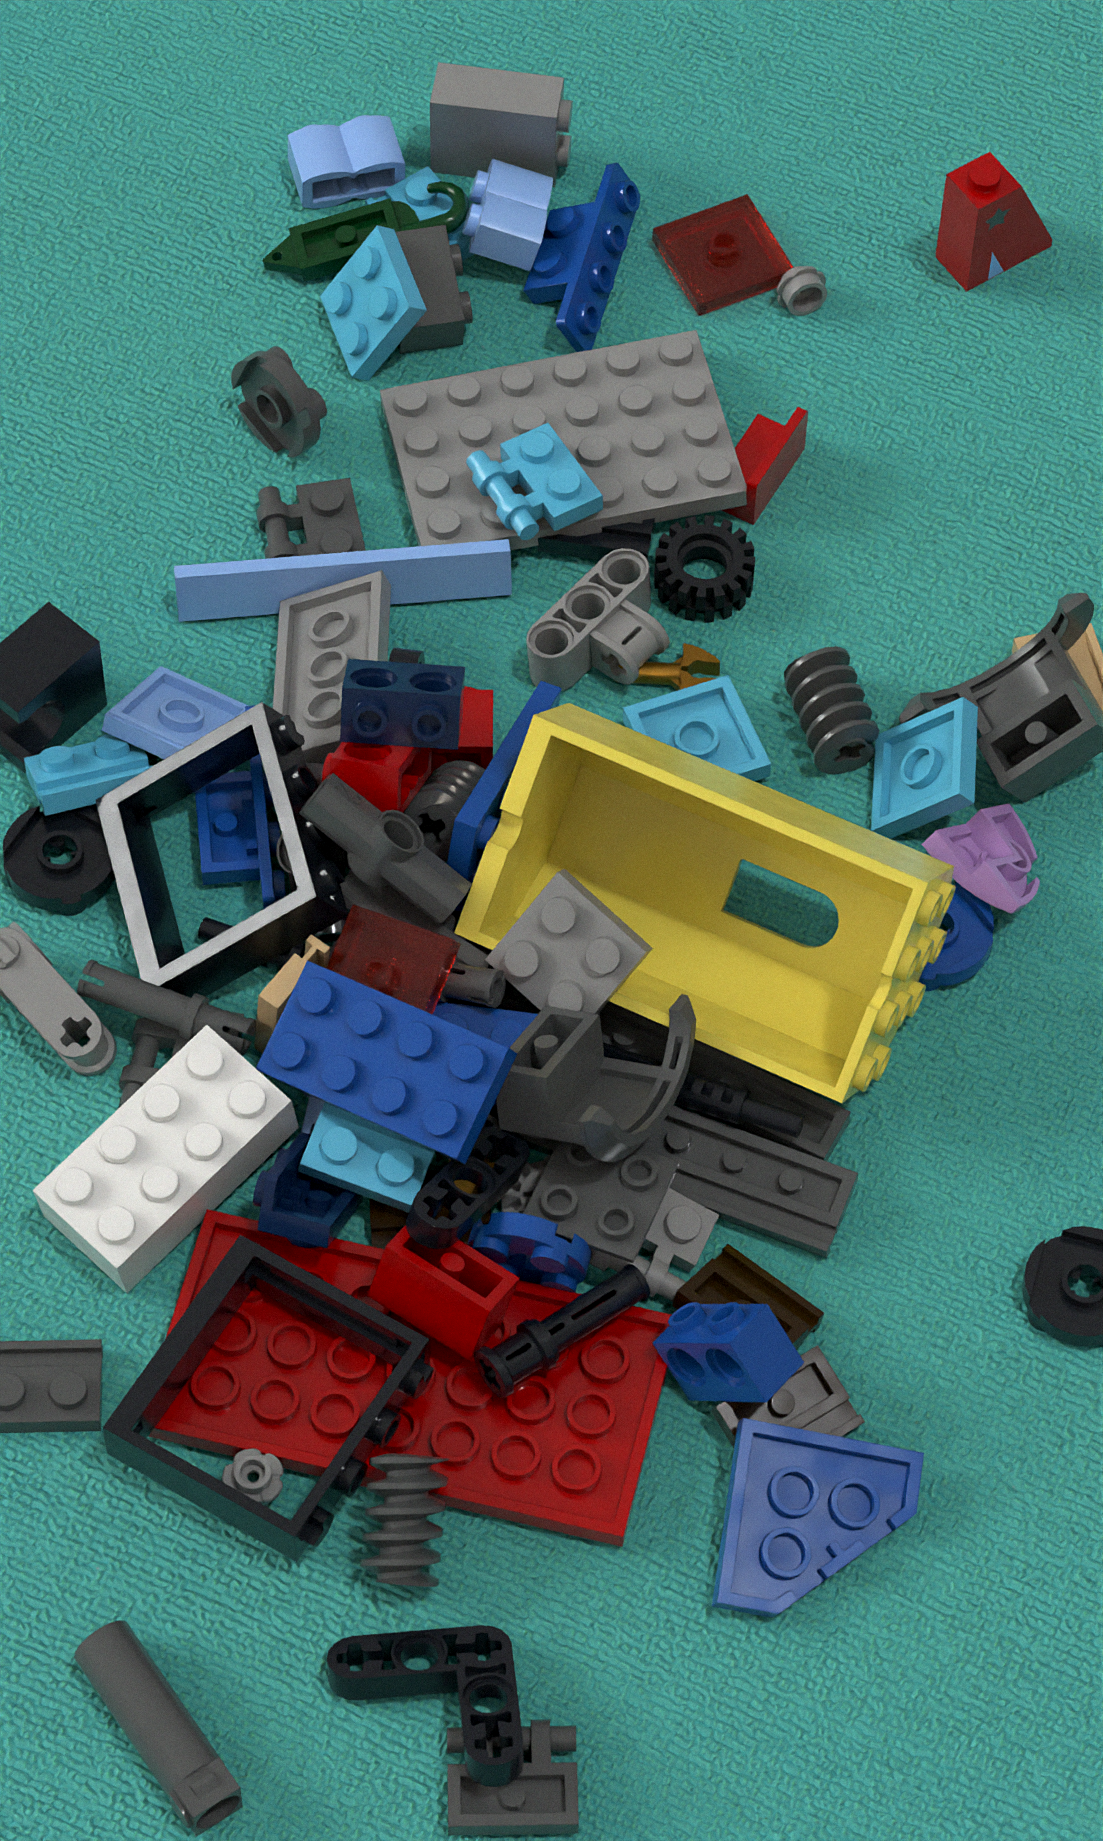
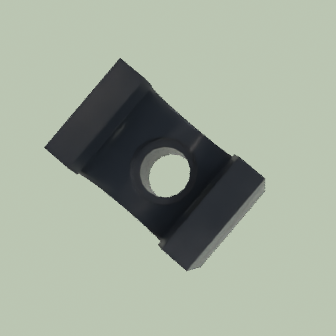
[0,601,107,774]

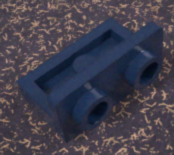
[253,1132,363,1248]

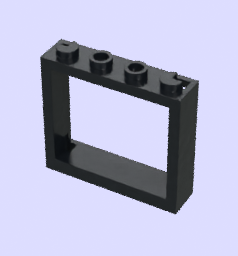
[95,702,349,998]
[103,1235,434,1562]

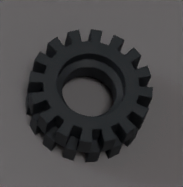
[654,515,756,623]

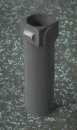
[74,1620,243,1837]

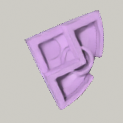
[922,803,1040,914]

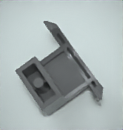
[899,593,1103,802]
[496,994,696,1163]

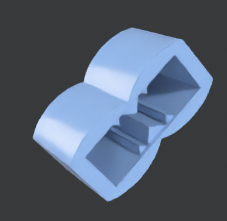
[287,115,405,209]
[462,158,553,271]

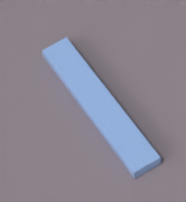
[174,539,512,622]

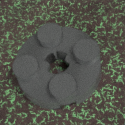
[231,346,327,458]

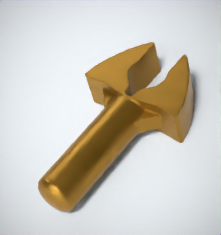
[614,643,720,691]

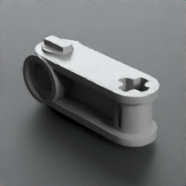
[0,921,117,1076]

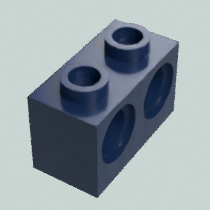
[340,659,465,750]

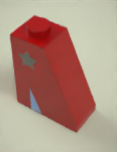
[935,152,1052,292]

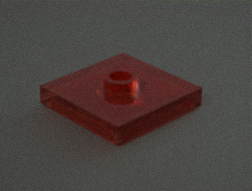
[652,194,794,316]
[326,904,461,1014]

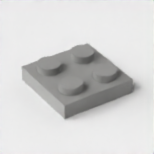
[485,869,653,1014]

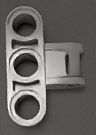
[526,548,670,691]

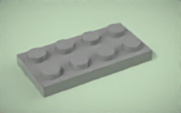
[273,570,391,764]

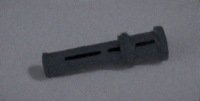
[474,1263,651,1399]

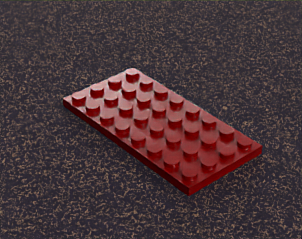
[148,1209,672,1547]

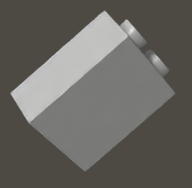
[430,62,573,187]

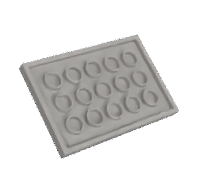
[380,330,747,551]

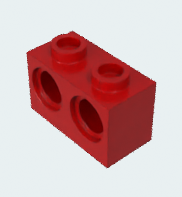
[322,742,432,813]

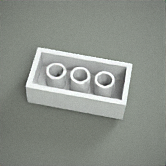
[33,1025,299,1293]

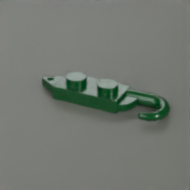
[262,181,469,282]

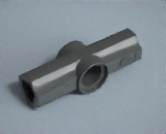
[299,773,472,924]

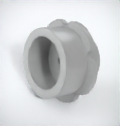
[776,266,827,316]
[222,1448,284,1506]

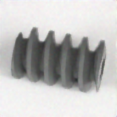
[784,646,880,774]
[404,760,485,862]
[360,1453,449,1587]

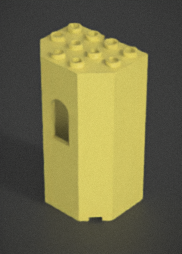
[454,703,956,1103]

